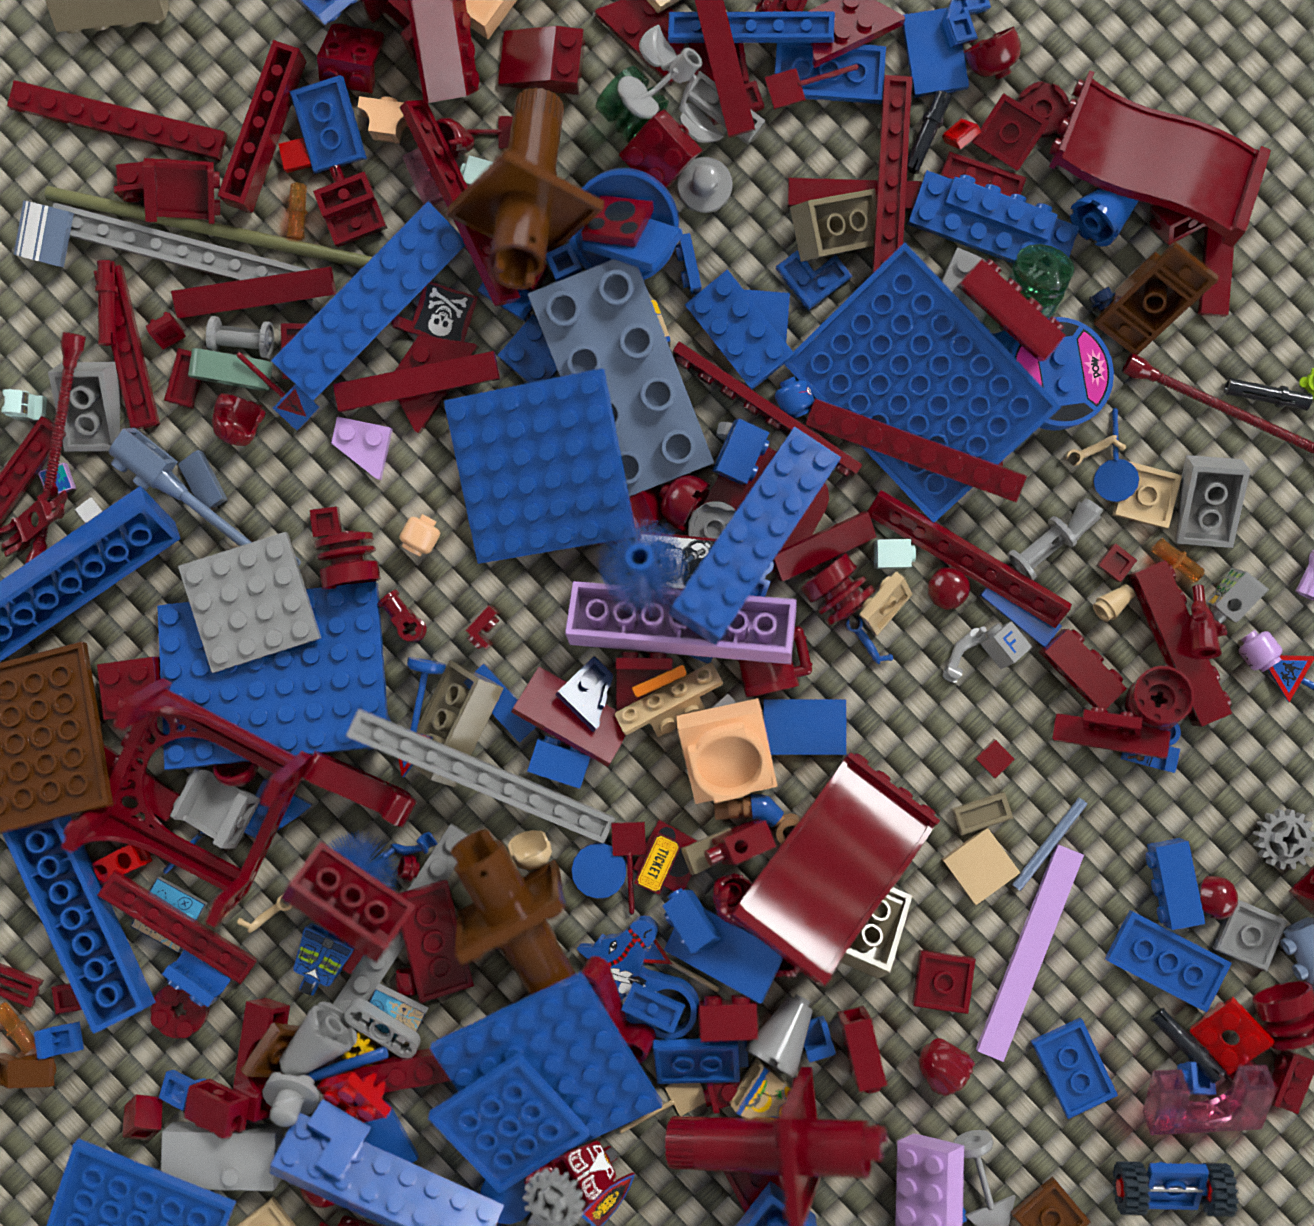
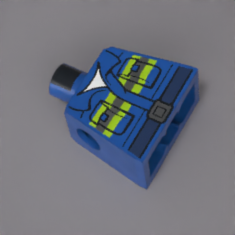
[293,922,355,996]

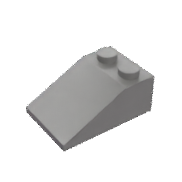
[48,362,120,452]
[1176,455,1251,548]

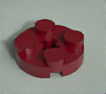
[150,984,209,1038]

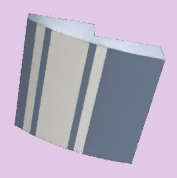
[14,200,74,267]

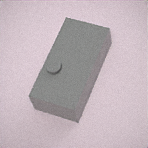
[161,1121,283,1191]

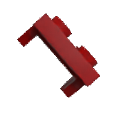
[1189,997,1274,1075]
[316,1072,392,1123]

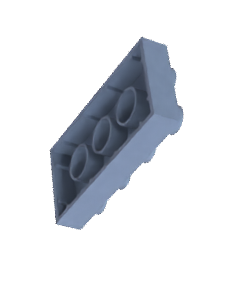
[528,260,714,496]

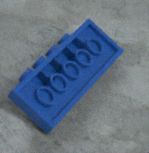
[907,170,1080,280]

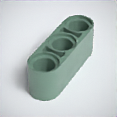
[188,348,273,391]

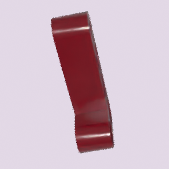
[301,750,417,827]
[581,956,656,1063]

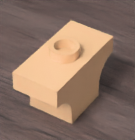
[358,96,408,144]

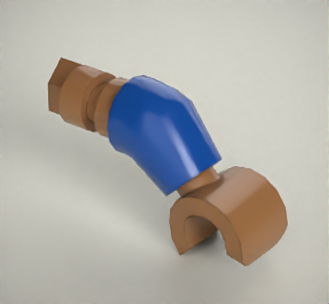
[714,794,801,844]

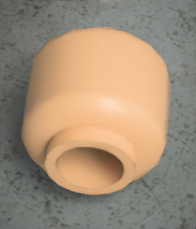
[399,514,440,557]

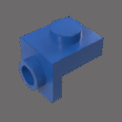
[34,1021,84,1059]
[1176,1062,1216,1096]

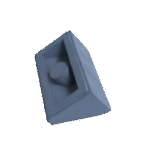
[178,450,228,509]

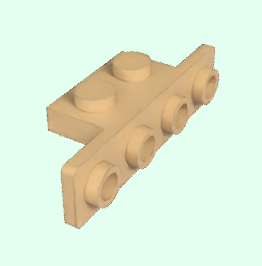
[615,663,723,737]

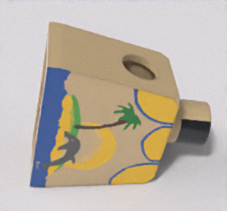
[729,1057,792,1118]

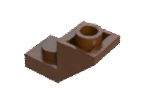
[0,1052,56,1088]

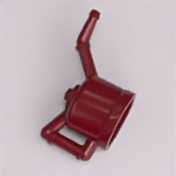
[735,626,813,698]

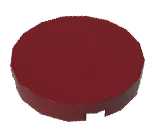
[1017,82,1069,138]

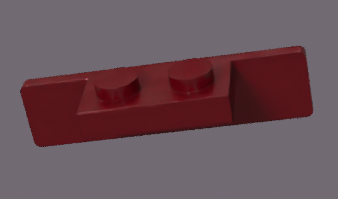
[1052,708,1171,759]

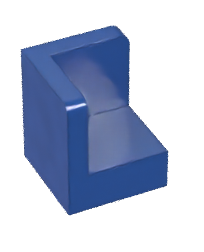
[804,1016,836,1063]

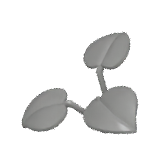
[618,25,724,143]

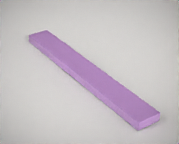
[976,844,1084,1062]

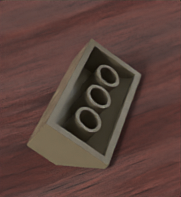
[45,0,169,34]
[413,660,504,787]

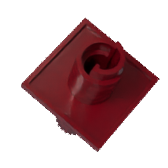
[665,1067,888,1226]

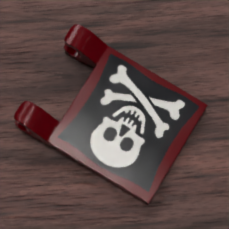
[391,282,478,342]

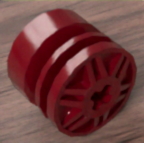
[314,531,381,589]
[800,553,875,626]
[1125,666,1194,730]
[1252,981,1314,1050]

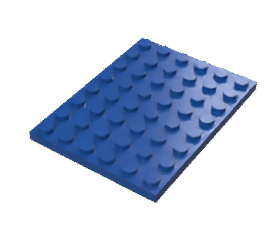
[784,243,1061,523]
[157,581,388,770]

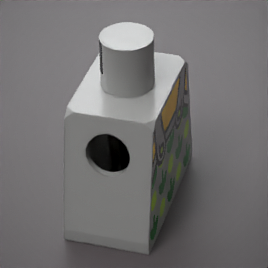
[1206,568,1269,624]

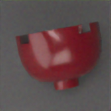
[964,26,1021,80]
[659,475,711,532]

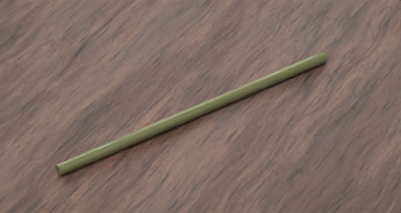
[45,186,373,269]

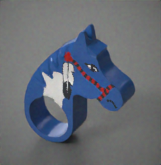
[577,916,699,1039]

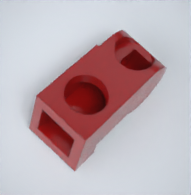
[91,844,152,885]

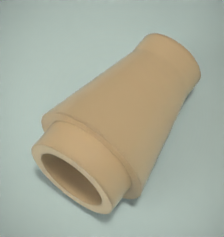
[1093,584,1135,622]

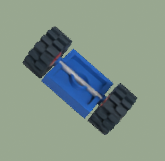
[1112,1161,1239,1217]

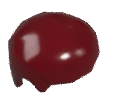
[928,567,970,610]
[1200,876,1238,920]

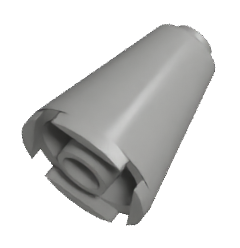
[745,994,813,1078]
[280,1002,357,1077]

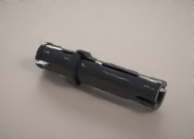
[907,91,952,174]
[1224,377,1313,411]
[1150,1007,1226,1084]

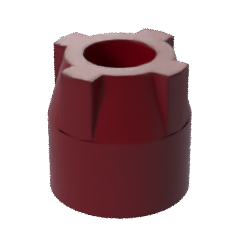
[396,968,416,995]

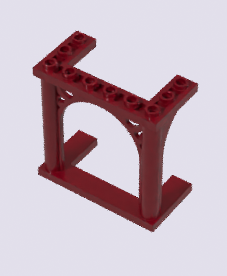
[61,678,311,928]

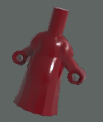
[1189,585,1227,659]

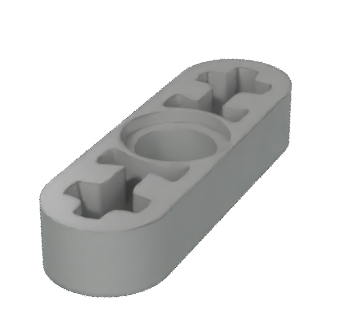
[345,999,421,1058]

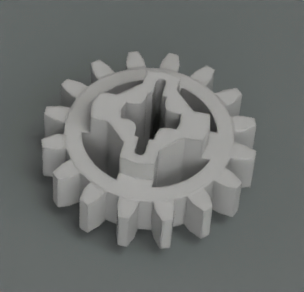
[1253,809,1314,870]
[523,1168,585,1226]

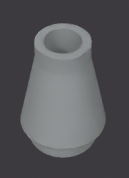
[1068,498,1103,540]

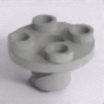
[678,157,732,213]
[263,1073,320,1127]

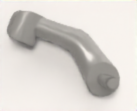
[943,627,987,683]

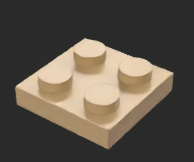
[860,572,913,636]

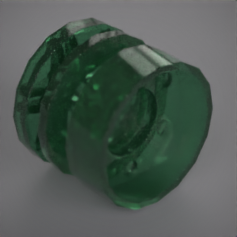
[595,65,669,143]
[1007,244,1074,318]

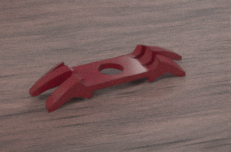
[0,482,67,557]

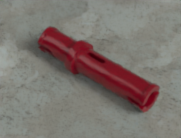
[95,260,118,346]

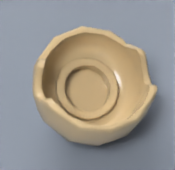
[508,830,552,870]

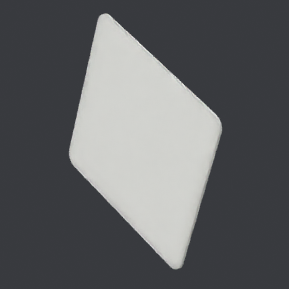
[75,497,103,523]

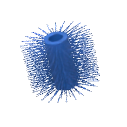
[597,517,689,617]
[327,832,398,891]

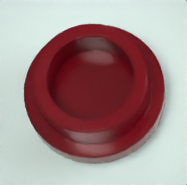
[397,855,420,883]

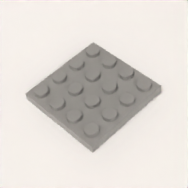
[178,532,321,673]

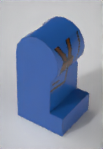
[1120,746,1180,773]

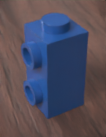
[662,888,722,954]

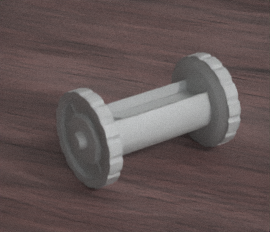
[206,316,274,359]
[1007,516,1077,580]

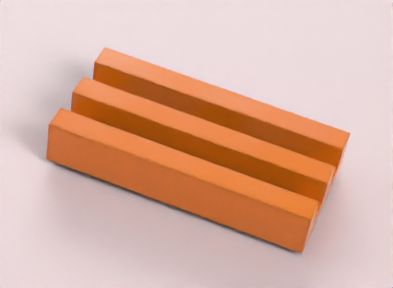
[632,665,687,697]

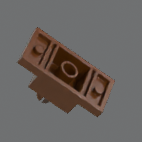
[1094,242,1218,355]

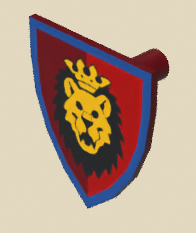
[581,1172,635,1226]

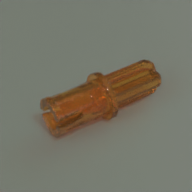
[286,182,308,240]
[1151,538,1205,582]
[0,1002,36,1055]

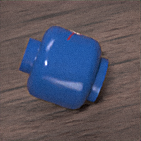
[774,376,815,419]

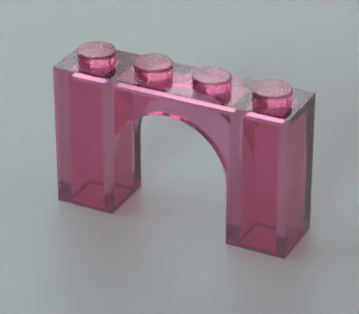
[1143,1065,1276,1135]

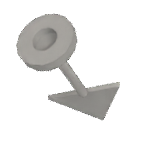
[954,1130,1016,1226]

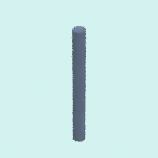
[1012,797,1087,891]

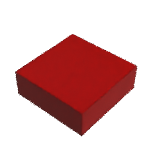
[942,118,981,150]
[278,138,312,173]

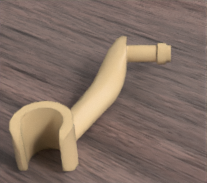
[1064,435,1126,466]
[237,895,293,933]

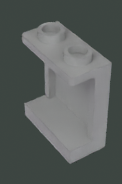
[170,767,261,849]

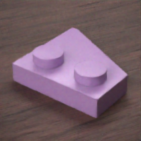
[331,417,393,480]

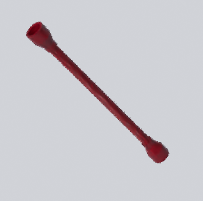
[25,332,86,564]
[1122,353,1314,454]

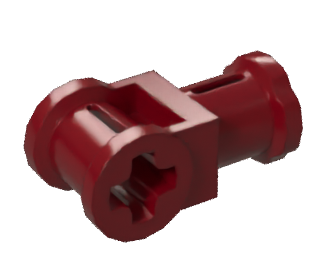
[377,589,427,642]

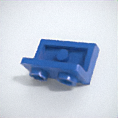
[162,950,232,1007]

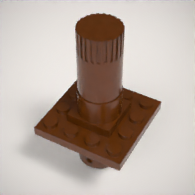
[447,88,604,289]
[450,829,576,996]

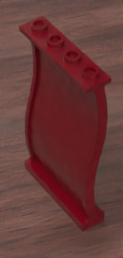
[1049,70,1271,247]
[729,752,940,986]

